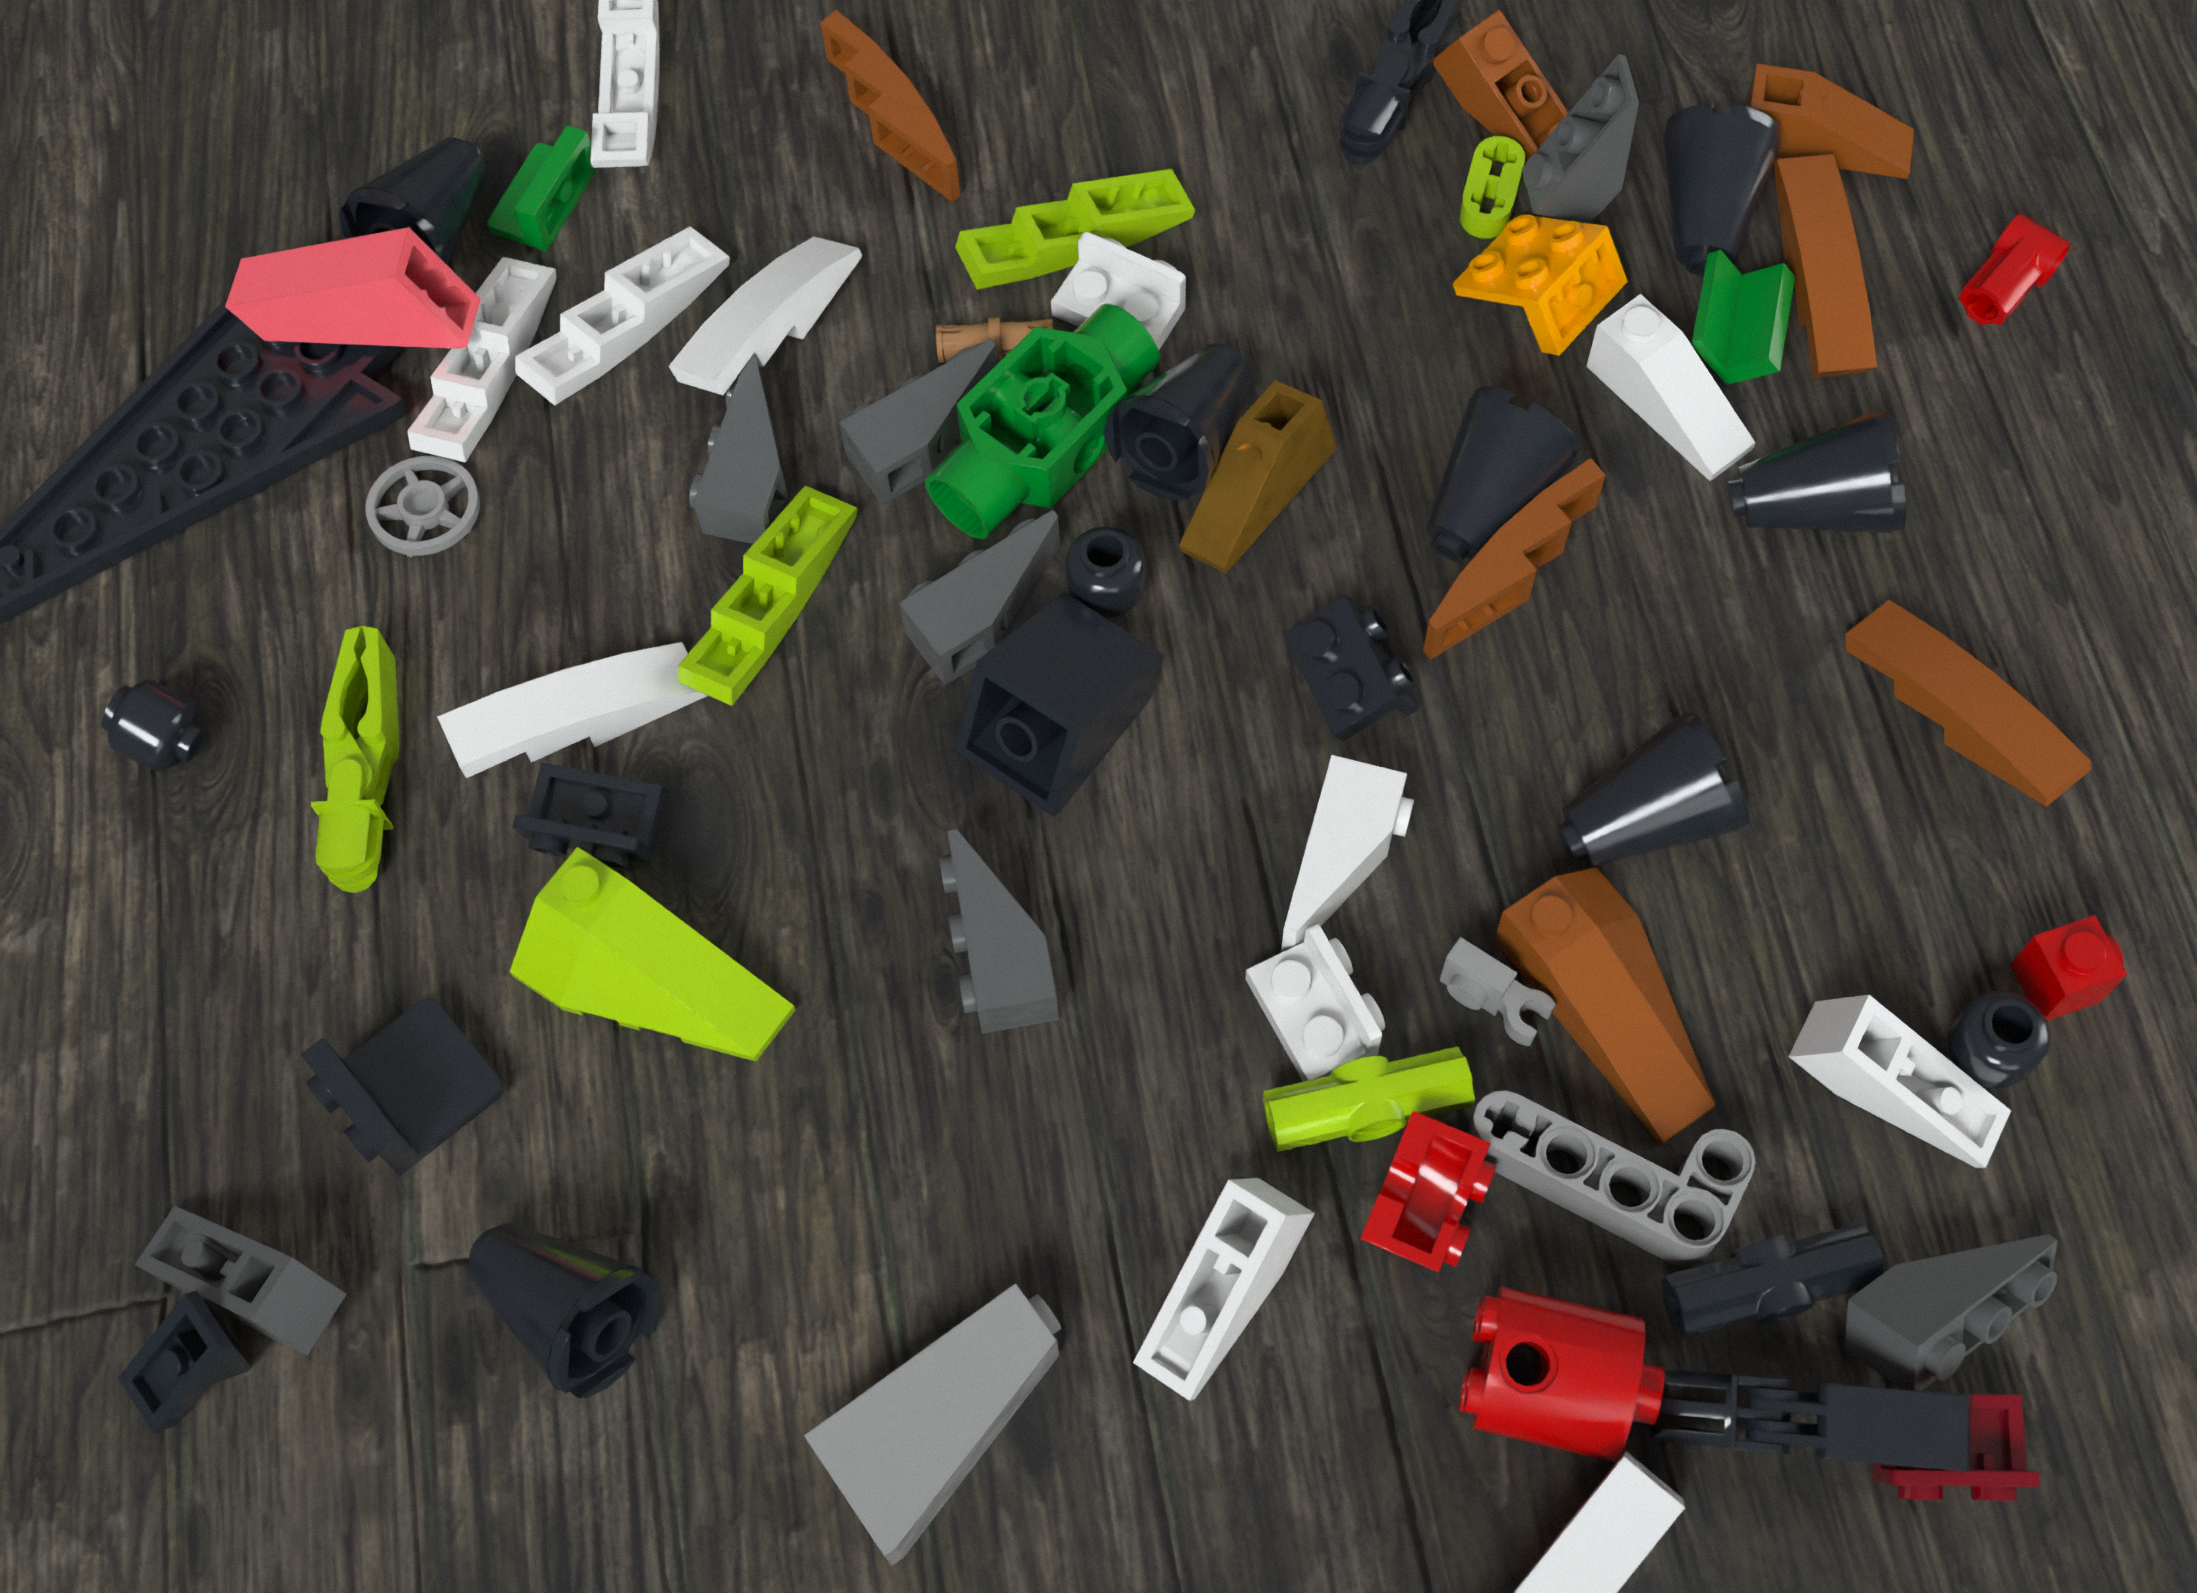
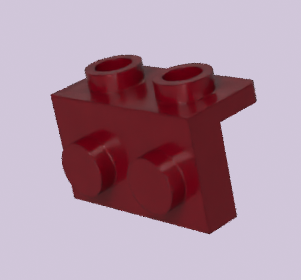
[1872,1394,2040,1501]

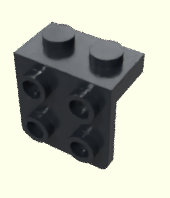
[300,998,504,1176]

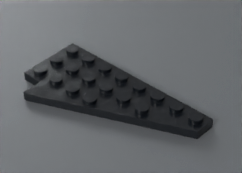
[0,297,408,624]

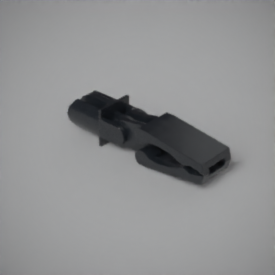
[1339,0,1462,165]
[1651,1369,1972,1472]

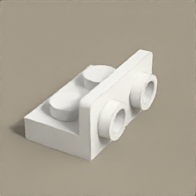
[1051,232,1186,351]
[1245,924,1385,1082]

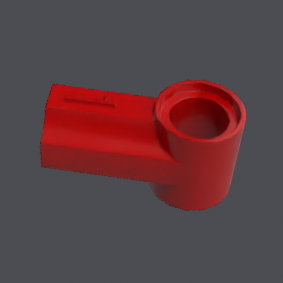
[1958,213,2072,326]

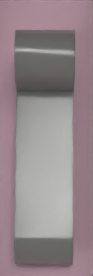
[1467,1091,1756,1267]

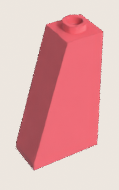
[225,227,481,349]

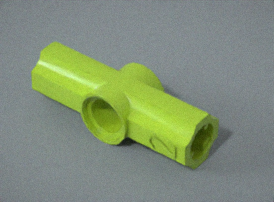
[1263,1046,1475,1152]

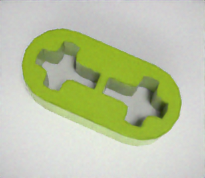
[1460,136,1525,239]

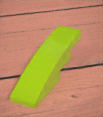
[955,169,1195,290]
[678,486,857,706]

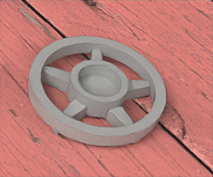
[366,456,480,557]

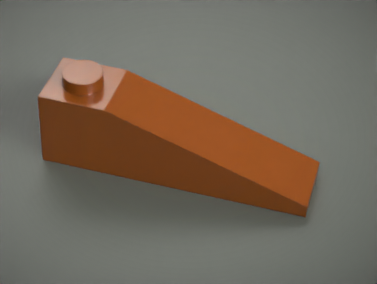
[1494,867,1716,1146]

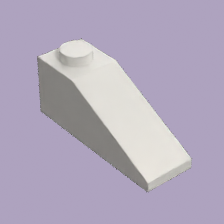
[1586,294,1755,481]
[1281,755,1414,952]
[1789,995,2011,1168]
[1133,1178,1315,1401]

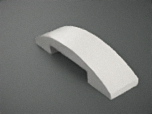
[590,0,659,168]

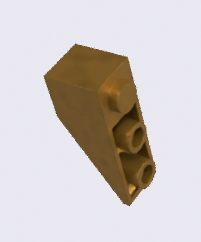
[1179,380,1337,574]

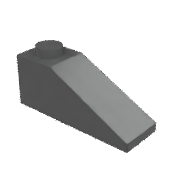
[135,1206,347,1356]

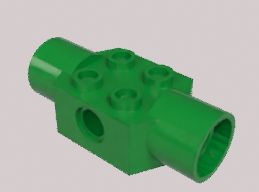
[925,304,1160,540]

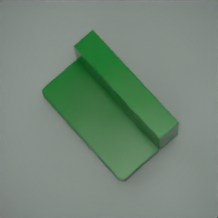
[487,125,598,252]
[1692,250,1795,385]

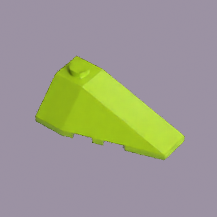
[509,847,796,1061]

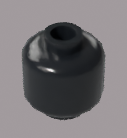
[1065,526,1146,618]
[102,679,206,772]
[1947,991,2051,1089]

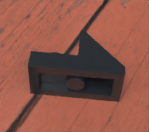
[118,1290,253,1434]

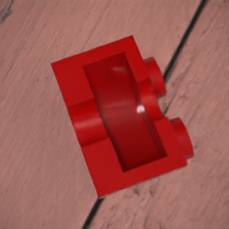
[1360,1111,1497,1273]

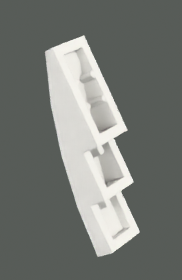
[515,227,730,405]
[669,237,862,395]
[407,257,557,462]
[437,642,708,778]

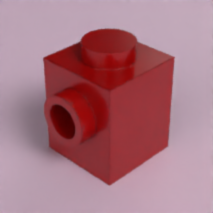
[2010,916,2128,1021]

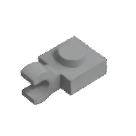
[1440,937,1556,1046]

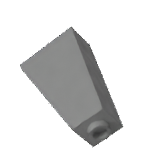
[804,1283,1061,1566]

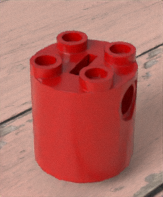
[1458,1286,1665,1462]

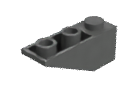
[1522,54,1639,224]
[839,338,998,505]
[689,355,789,544]
[899,510,1060,685]
[939,829,1059,1034]
[1845,1234,2057,1391]

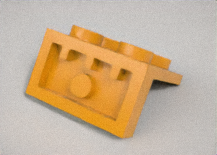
[1452,214,1628,356]

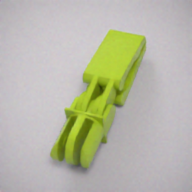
[311,626,400,893]

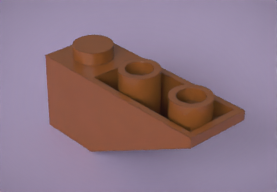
[1433,10,1568,163]
[1744,64,1914,179]

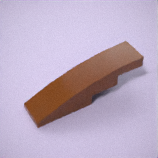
[820,10,960,202]
[1774,154,1877,378]
[1423,458,1606,660]
[1845,600,2091,807]

